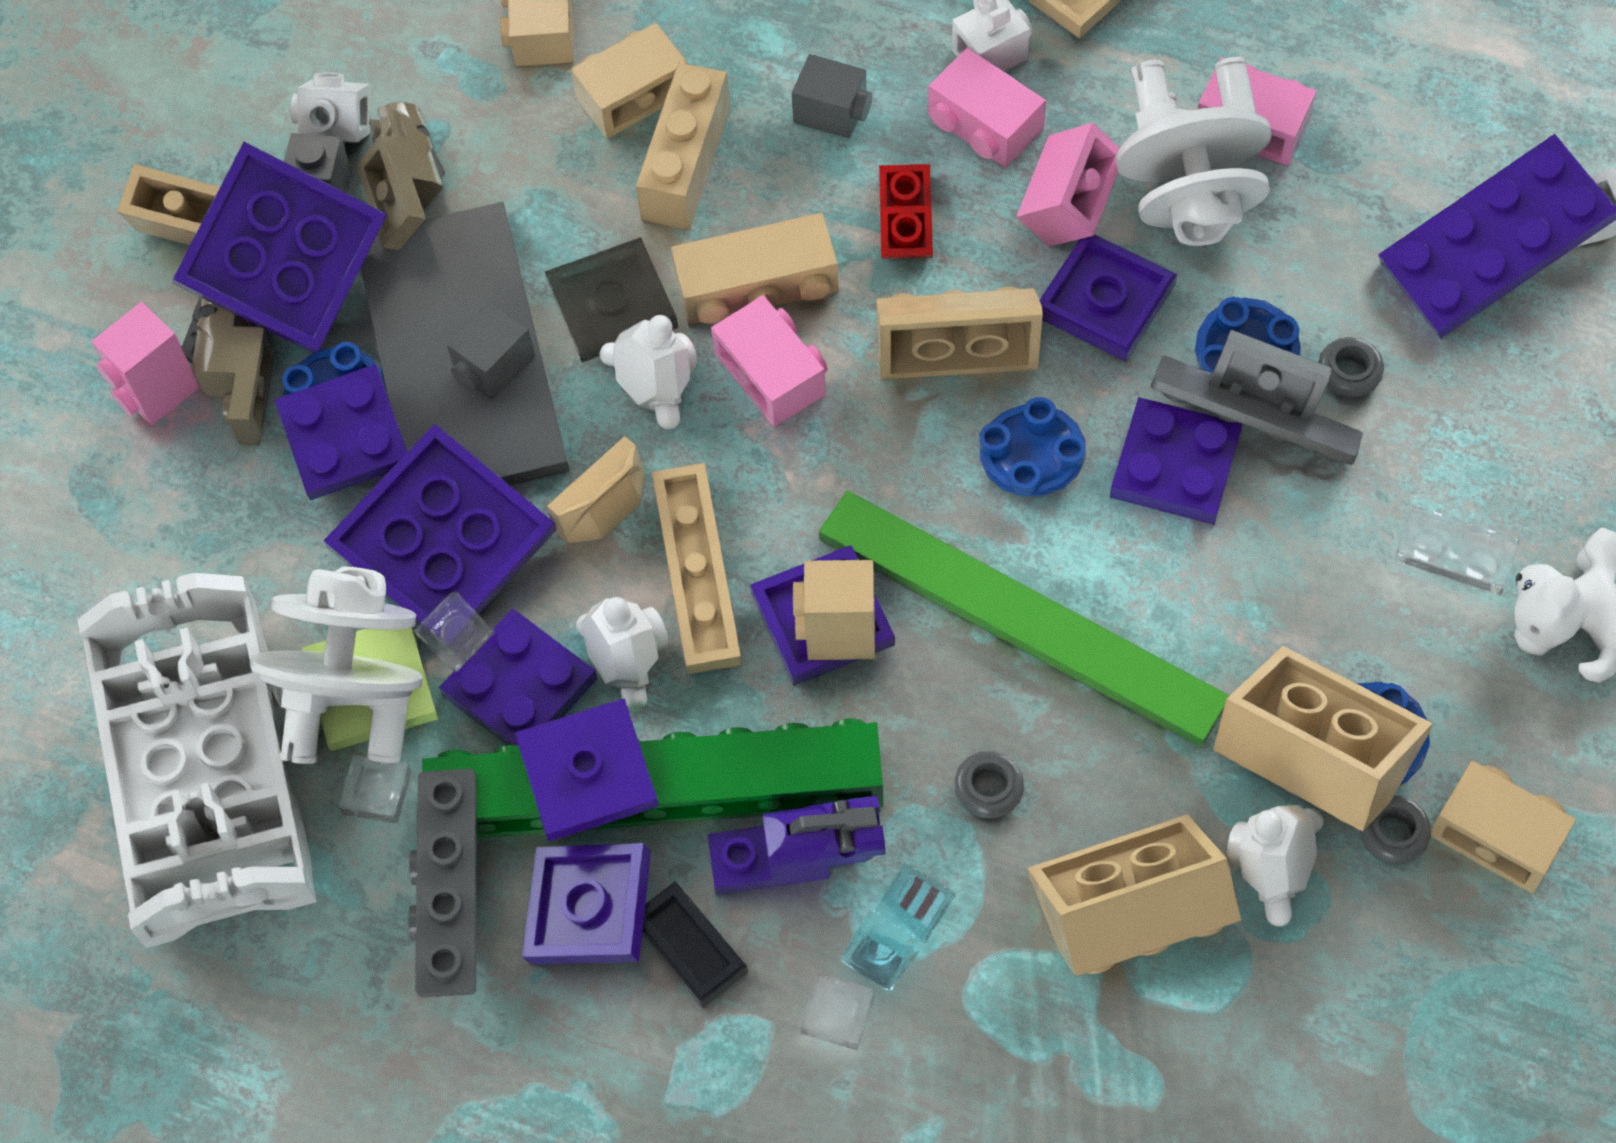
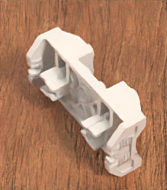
[77,573,317,948]

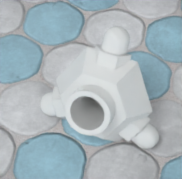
[600,315,697,430]
[576,597,668,712]
[1227,805,1324,927]

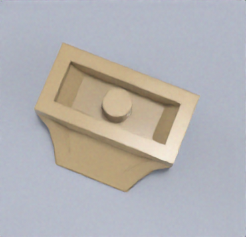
[547,436,645,544]

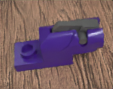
[707,796,886,895]

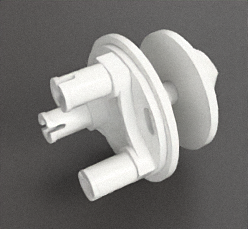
[1115,57,1272,246]
[250,567,423,764]

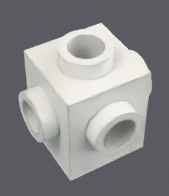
[290,73,370,146]

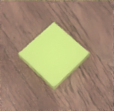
[302,627,438,752]

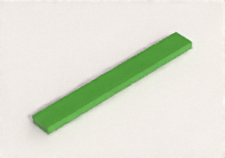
[818,490,1230,748]

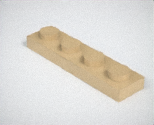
[652,463,742,675]

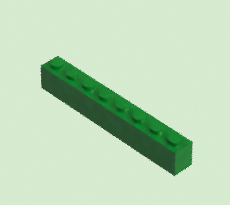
[422,718,884,839]

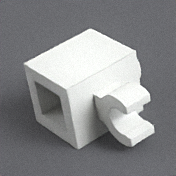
[952,0,1032,72]

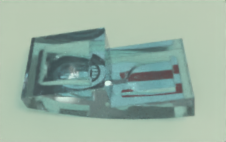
[839,862,956,991]

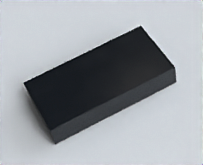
[642,881,748,1008]

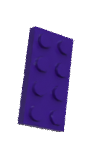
[1378,134,1616,339]

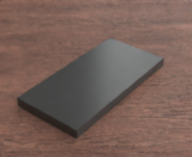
[360,201,570,486]

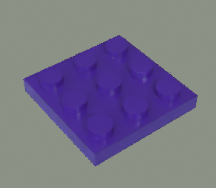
[172,141,387,355]
[323,424,557,649]

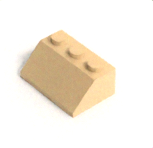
[876,287,1043,380]
[1213,646,1433,832]
[1027,814,1241,977]

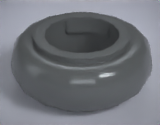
[1318,337,1384,398]
[954,751,1025,819]
[1359,795,1431,864]

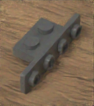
[1150,330,1363,465]
[408,769,477,998]

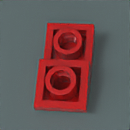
[879,164,933,259]

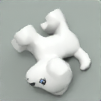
[1514,528,1616,683]

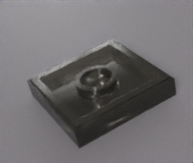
[545,237,679,363]

